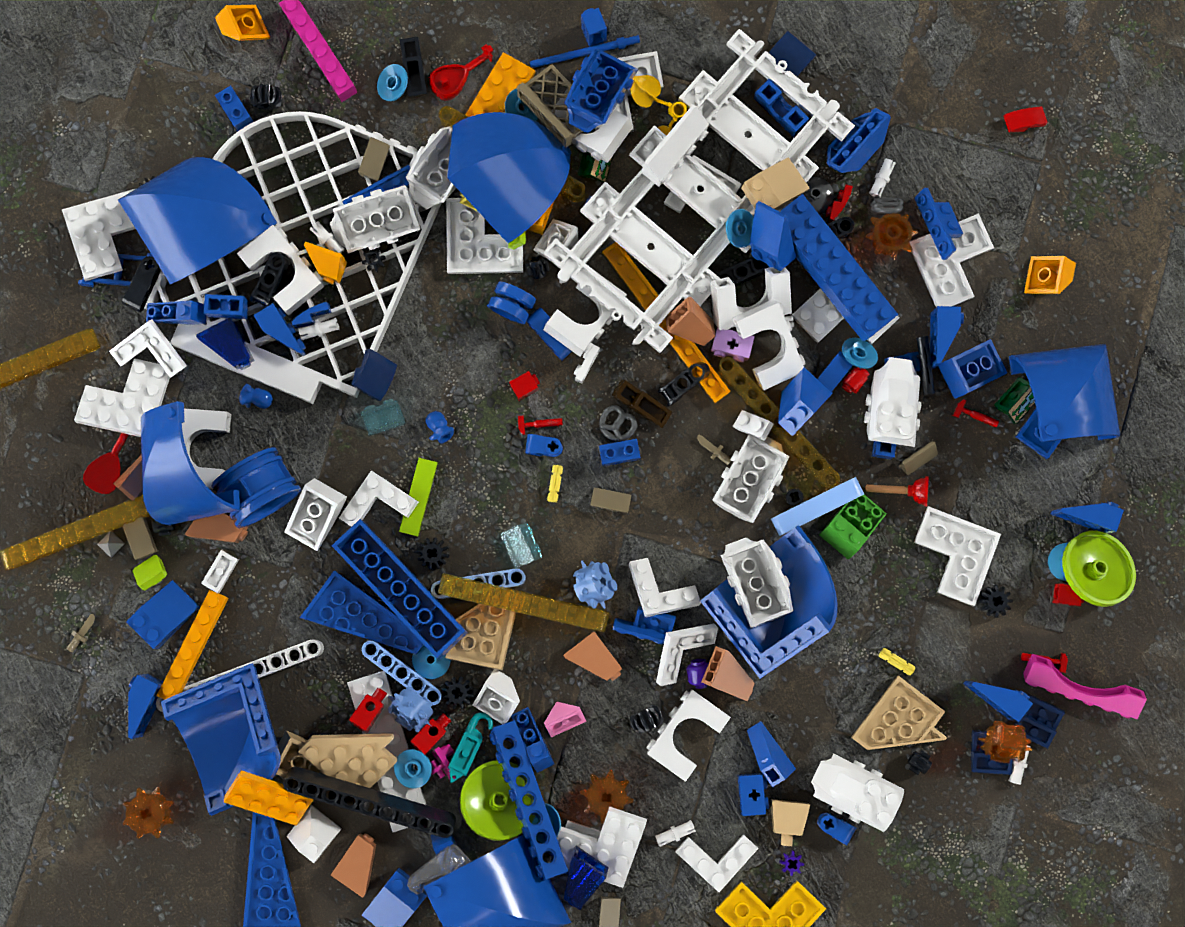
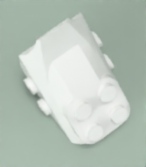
[406,126,456,210]
[330,185,420,253]
[864,357,921,447]
[713,434,789,523]
[721,538,793,628]
[811,753,904,832]

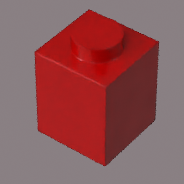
[509,371,540,401]
[1053,584,1084,607]

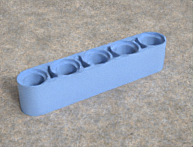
[771,477,864,536]
[431,569,526,599]
[362,641,442,705]

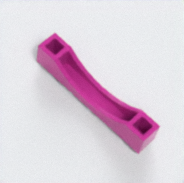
[279,0,357,102]
[1023,654,1147,719]

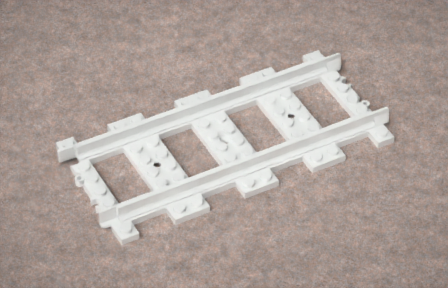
[543,29,855,353]

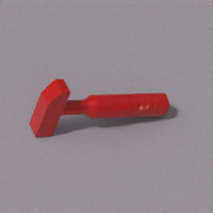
[952,399,999,428]
[518,415,563,435]
[1021,653,1068,673]

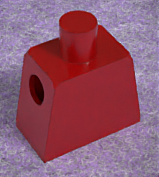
[349,687,387,734]
[410,713,451,755]

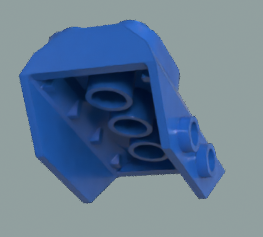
[564,49,639,133]

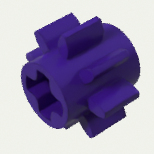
[779,850,805,876]

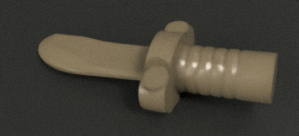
[697,435,731,465]
[66,614,95,653]

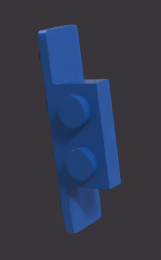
[915,188,963,260]
[612,606,687,650]

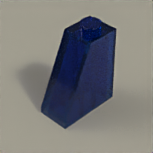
[196,317,255,370]
[564,845,609,910]

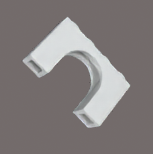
[552,88,633,163]
[237,225,324,316]
[710,267,792,330]
[543,268,627,357]
[732,299,805,390]
[182,409,231,489]
[646,689,731,782]

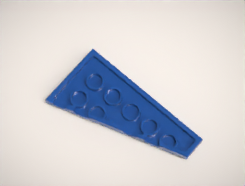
[300,571,424,654]
[243,812,301,927]

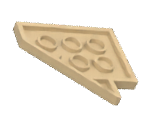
[445,590,520,670]
[851,676,947,750]
[298,733,397,788]

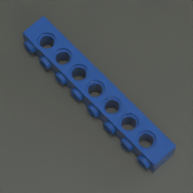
[489,720,568,881]

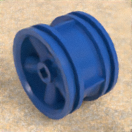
[211,447,302,528]

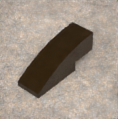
[611,380,673,428]

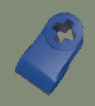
[525,434,563,457]
[817,812,857,845]

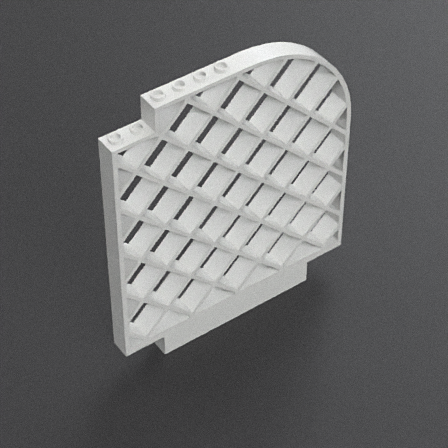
[144,112,442,404]

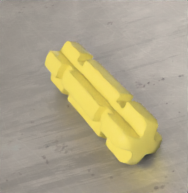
[547,465,563,503]
[879,648,915,675]

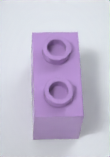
[711,327,755,363]

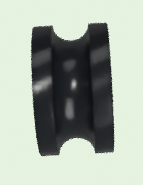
[785,489,804,506]

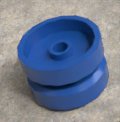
[487,281,536,324]

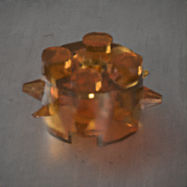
[866,213,918,260]
[978,721,1033,763]
[580,769,634,824]
[123,787,174,839]

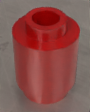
[842,367,870,394]

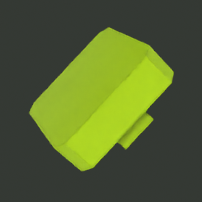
[133,555,167,591]

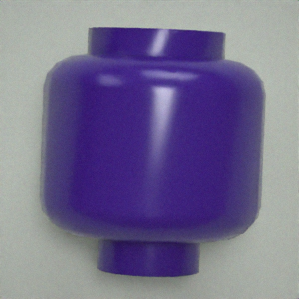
[687,659,709,689]

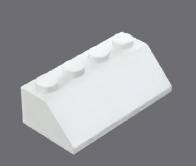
[641,104,709,187]

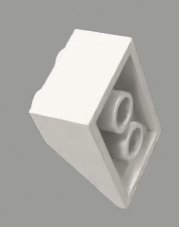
[285,478,347,551]

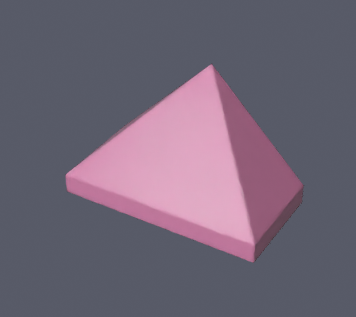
[544,702,586,737]

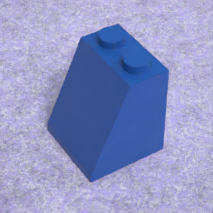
[778,367,832,436]

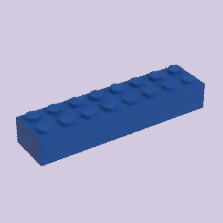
[780,194,898,342]
[332,519,468,660]

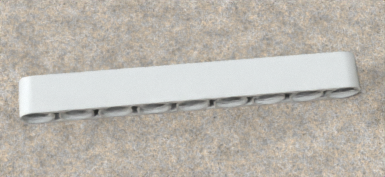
[156,640,324,712]

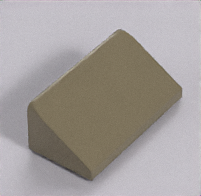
[358,137,390,181]
[899,441,938,475]
[590,487,631,514]
[122,516,157,560]
[599,896,621,927]

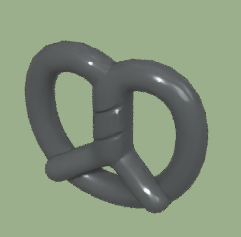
[870,197,903,214]
[599,405,637,442]

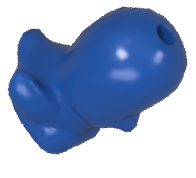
[239,384,273,409]
[425,411,454,443]

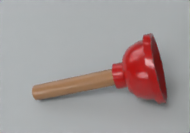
[865,476,929,507]

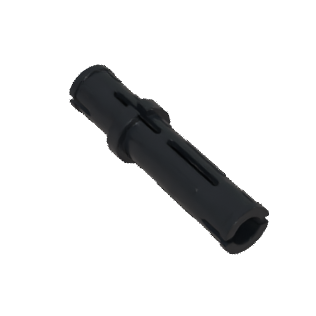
[916,336,935,395]

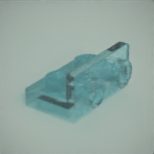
[360,399,406,436]
[500,523,542,569]

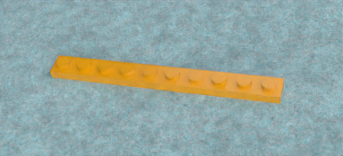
[602,242,731,404]

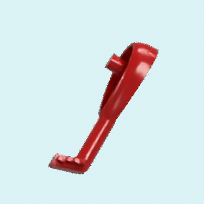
[429,44,493,101]
[83,433,134,494]

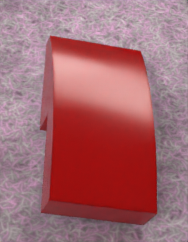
[1003,106,1048,132]
[825,184,853,223]

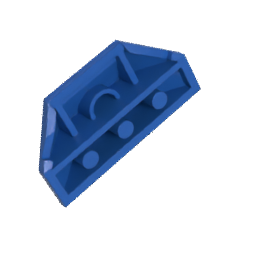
[827,108,891,173]

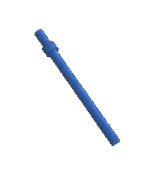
[530,35,640,68]

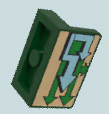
[577,151,613,183]
[994,377,1035,424]

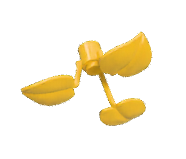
[630,75,689,136]

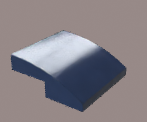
[769,31,816,77]
[352,349,397,401]
[1012,694,1065,749]
[971,730,1013,775]

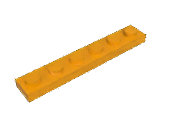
[157,590,228,700]

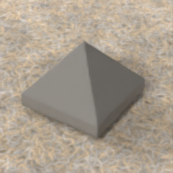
[97,531,125,558]

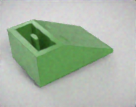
[819,495,887,560]

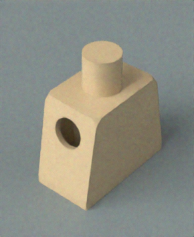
[770,799,810,846]

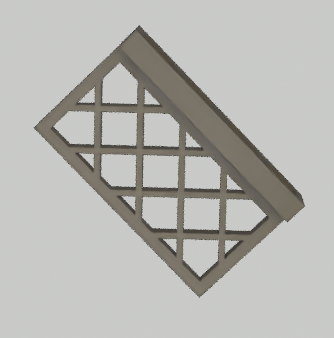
[517,64,583,147]

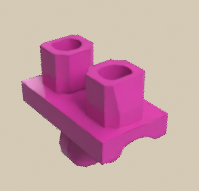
[430,744,455,780]

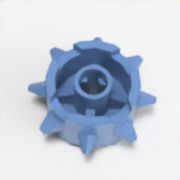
[573,561,617,609]
[388,686,433,733]

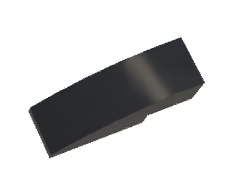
[399,37,427,96]

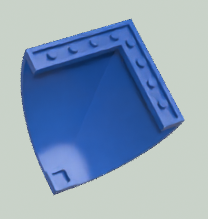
[447,112,571,243]
[118,157,277,284]
[1009,344,1120,442]
[140,401,240,525]
[700,525,837,679]
[161,663,281,816]
[424,835,571,927]

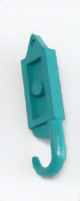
[447,712,493,783]

